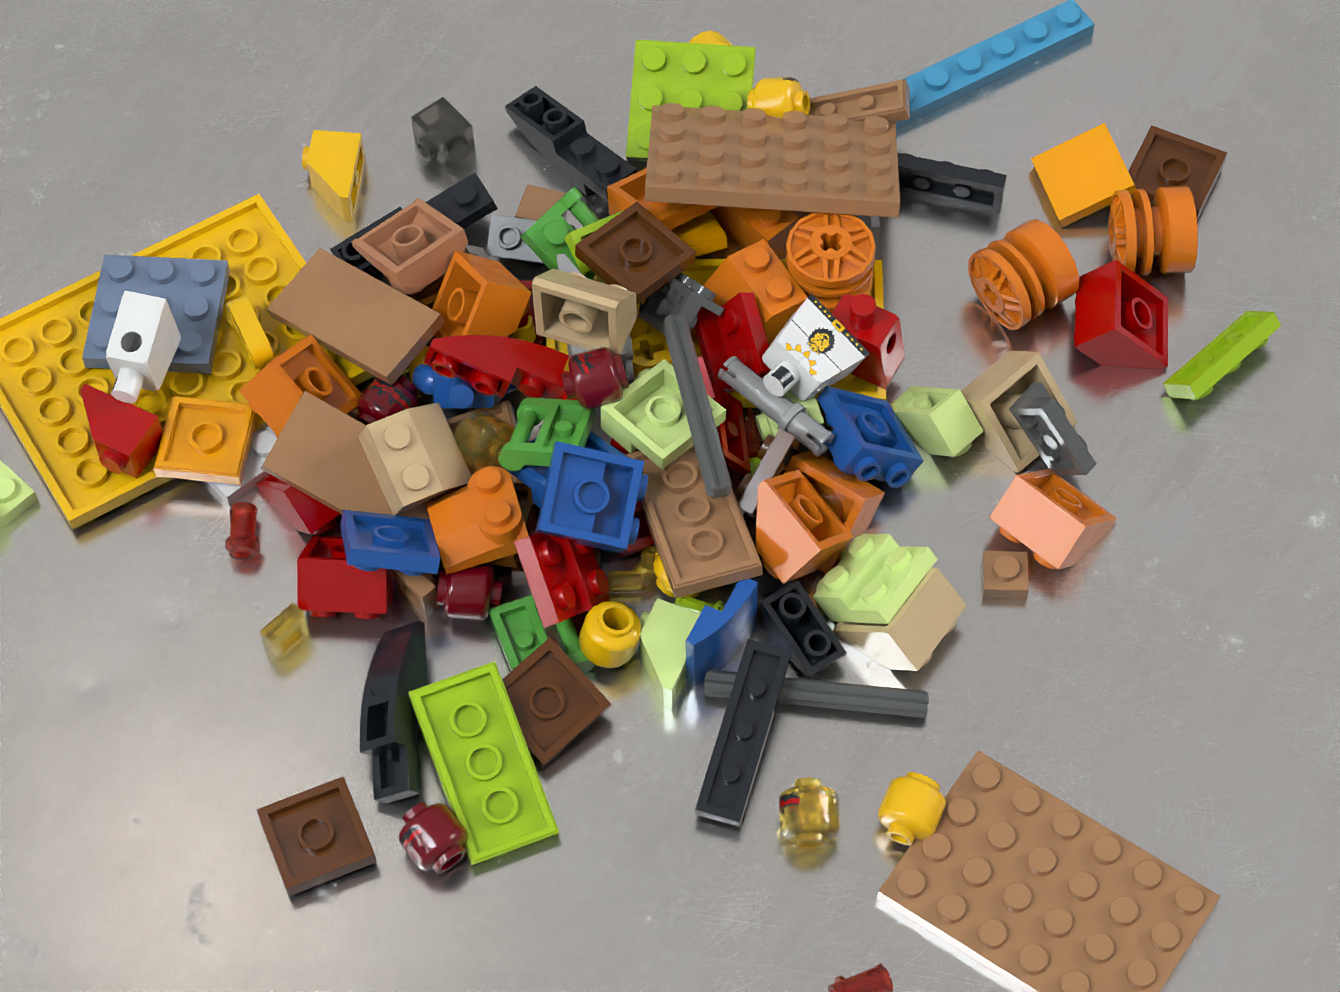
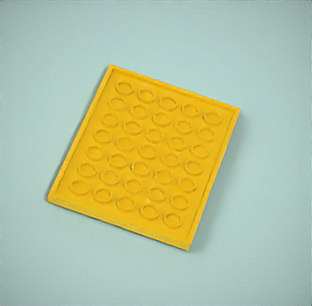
[0,194,374,530]

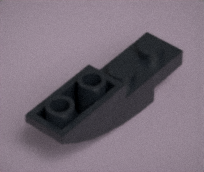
[505,86,638,202]
[330,172,498,278]
[731,513,847,678]
[360,621,428,803]

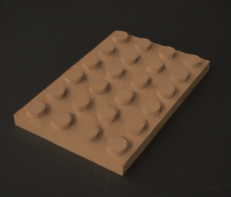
[644,103,900,218]
[877,750,1221,992]

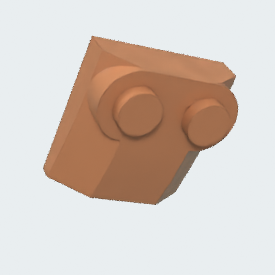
[351,198,468,295]

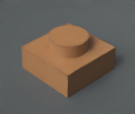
[982,551,1029,599]
[393,570,439,619]

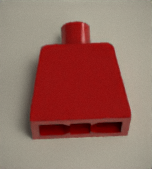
[831,294,905,390]

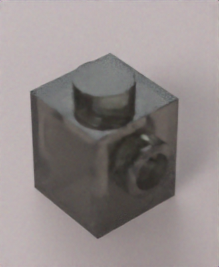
[411,97,475,171]

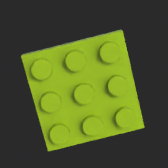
[626,39,756,162]

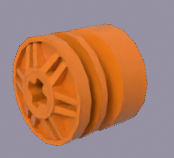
[1108,185,1198,276]
[785,212,876,313]
[968,219,1079,330]

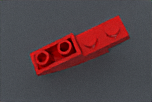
[423,335,577,400]

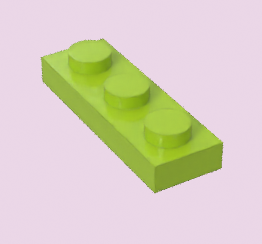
[1163,311,1281,400]

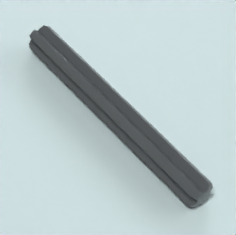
[663,314,732,499]
[704,670,929,718]

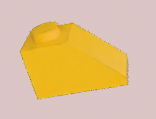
[302,130,366,222]

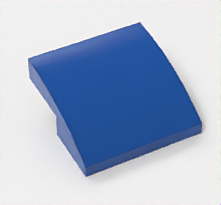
[685,579,758,687]

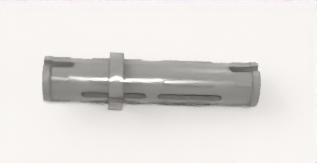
[718,356,835,457]

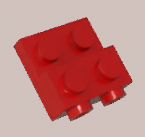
[514,532,610,628]

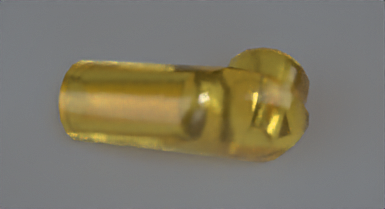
[607,547,659,593]

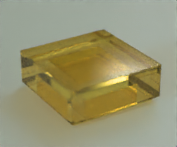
[259,602,309,661]

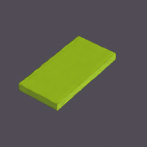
[408,661,560,867]

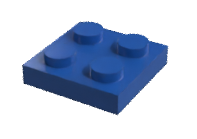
[340,510,440,576]

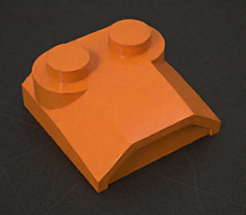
[426,466,529,575]

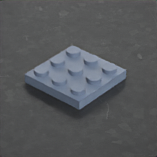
[82,255,230,374]

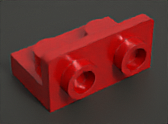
[694,292,771,392]

